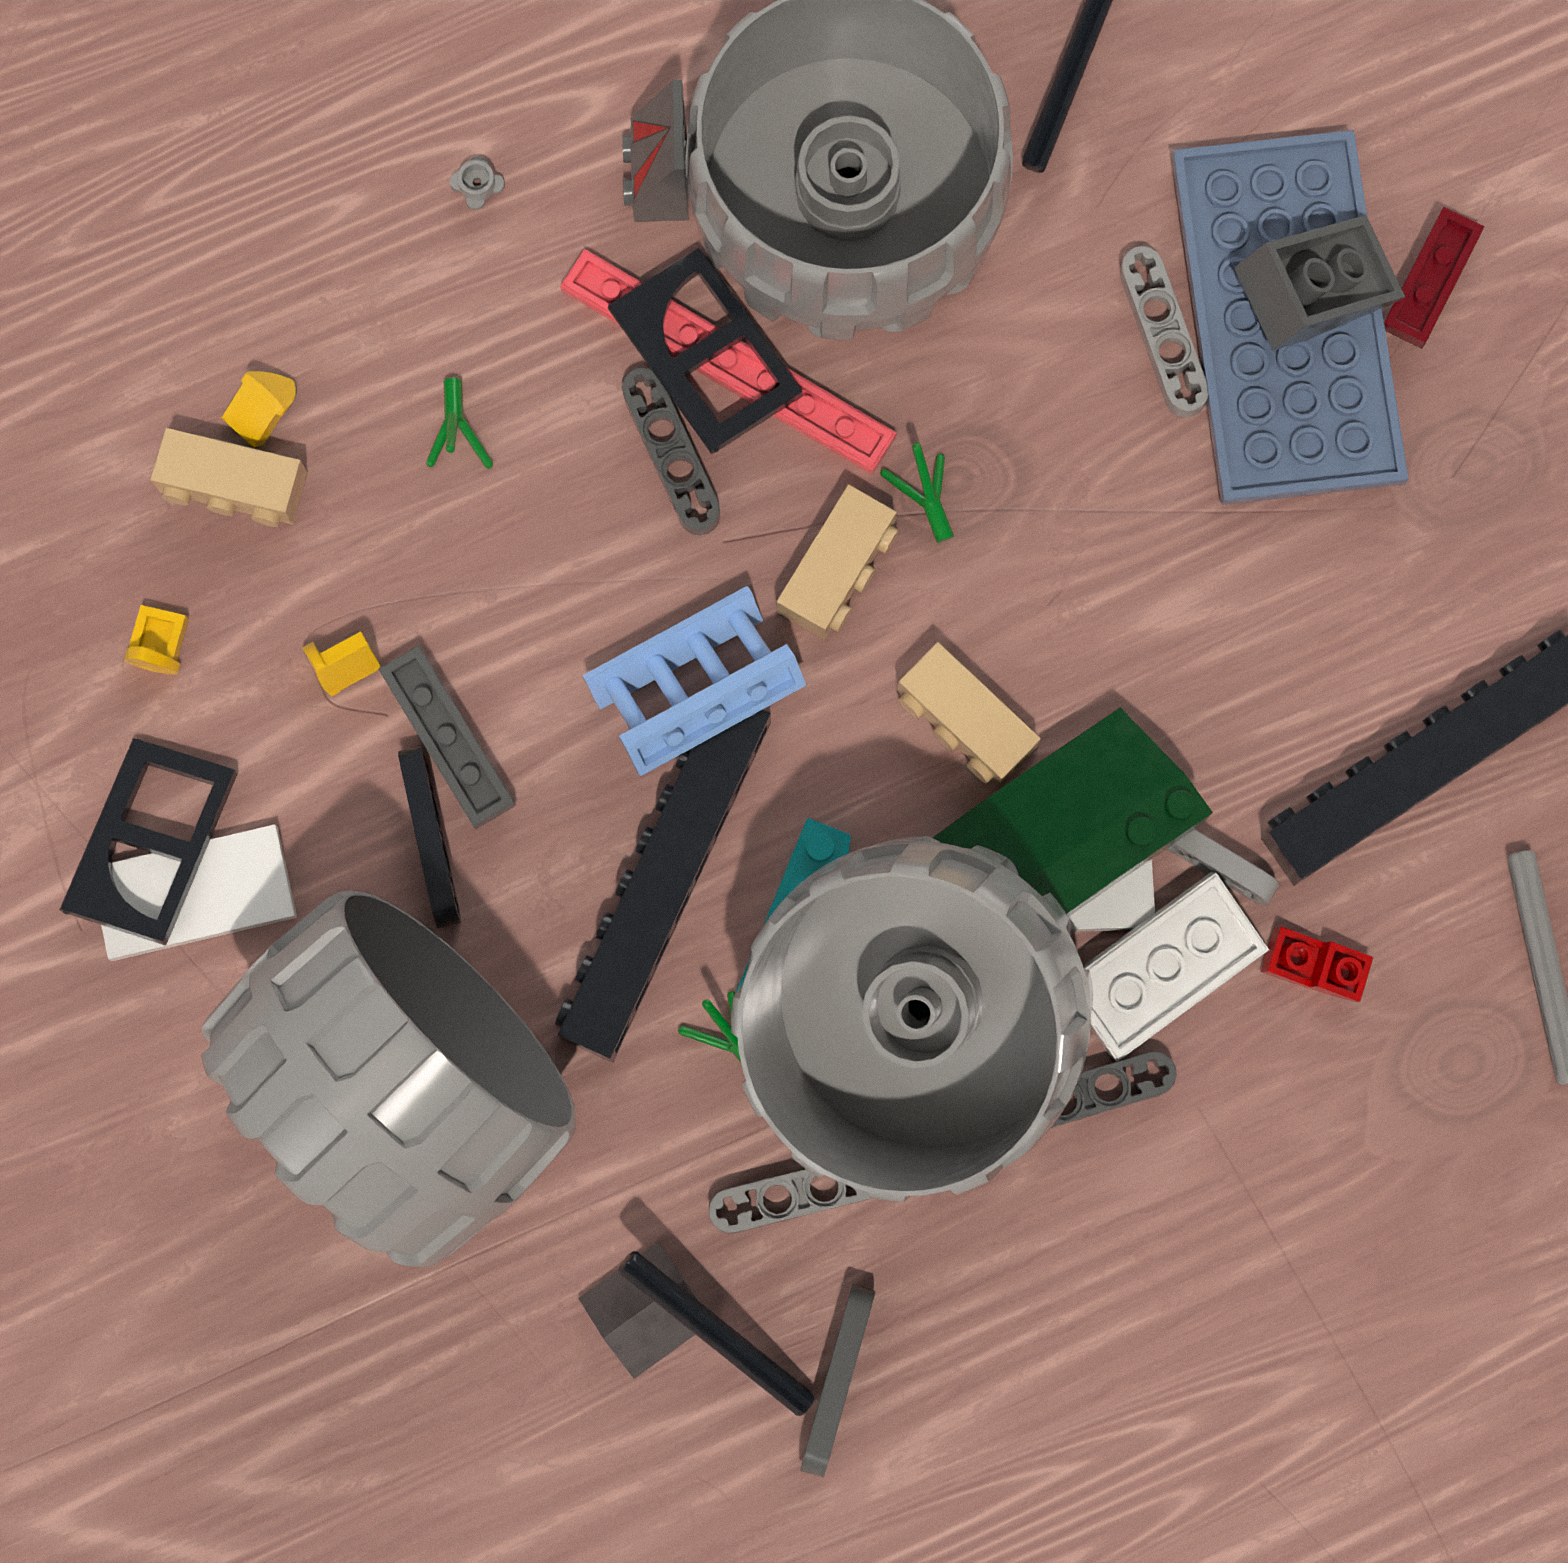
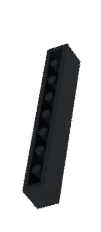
[1261,629,1568,886]
[555,710,771,1063]

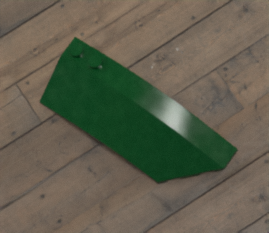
[908,707,1213,1021]

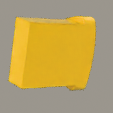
[221,371,296,448]
[123,605,189,674]
[302,631,381,697]

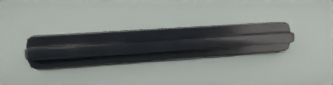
[1022,0,1113,173]
[619,1251,815,1416]

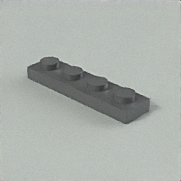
[378,645,516,830]

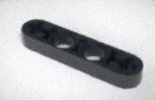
[398,746,461,928]

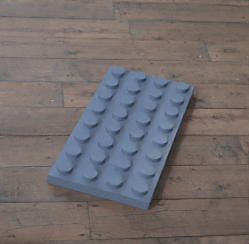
[1171,130,1409,505]

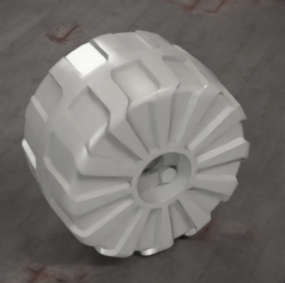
[685,0,1013,340]
[731,836,1093,1202]
[201,890,576,1268]

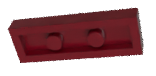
[1384,206,1485,349]

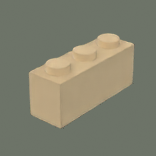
[151,428,308,527]
[777,484,899,640]
[897,642,1041,787]

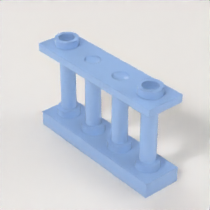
[582,586,806,776]

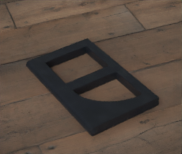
[608,248,803,454]
[59,738,238,946]

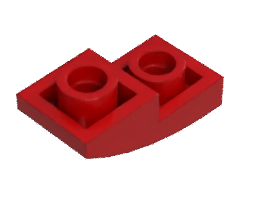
[1260,926,1374,1003]

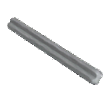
[1508,850,1568,1085]

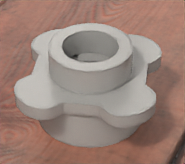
[450,157,505,210]

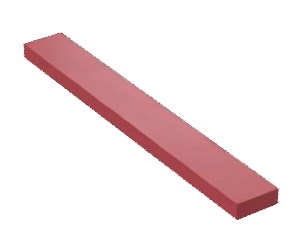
[560,249,897,475]

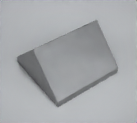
[578,1242,700,1379]

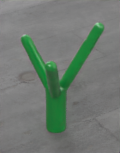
[426,378,493,469]
[880,442,954,543]
[678,991,741,1062]

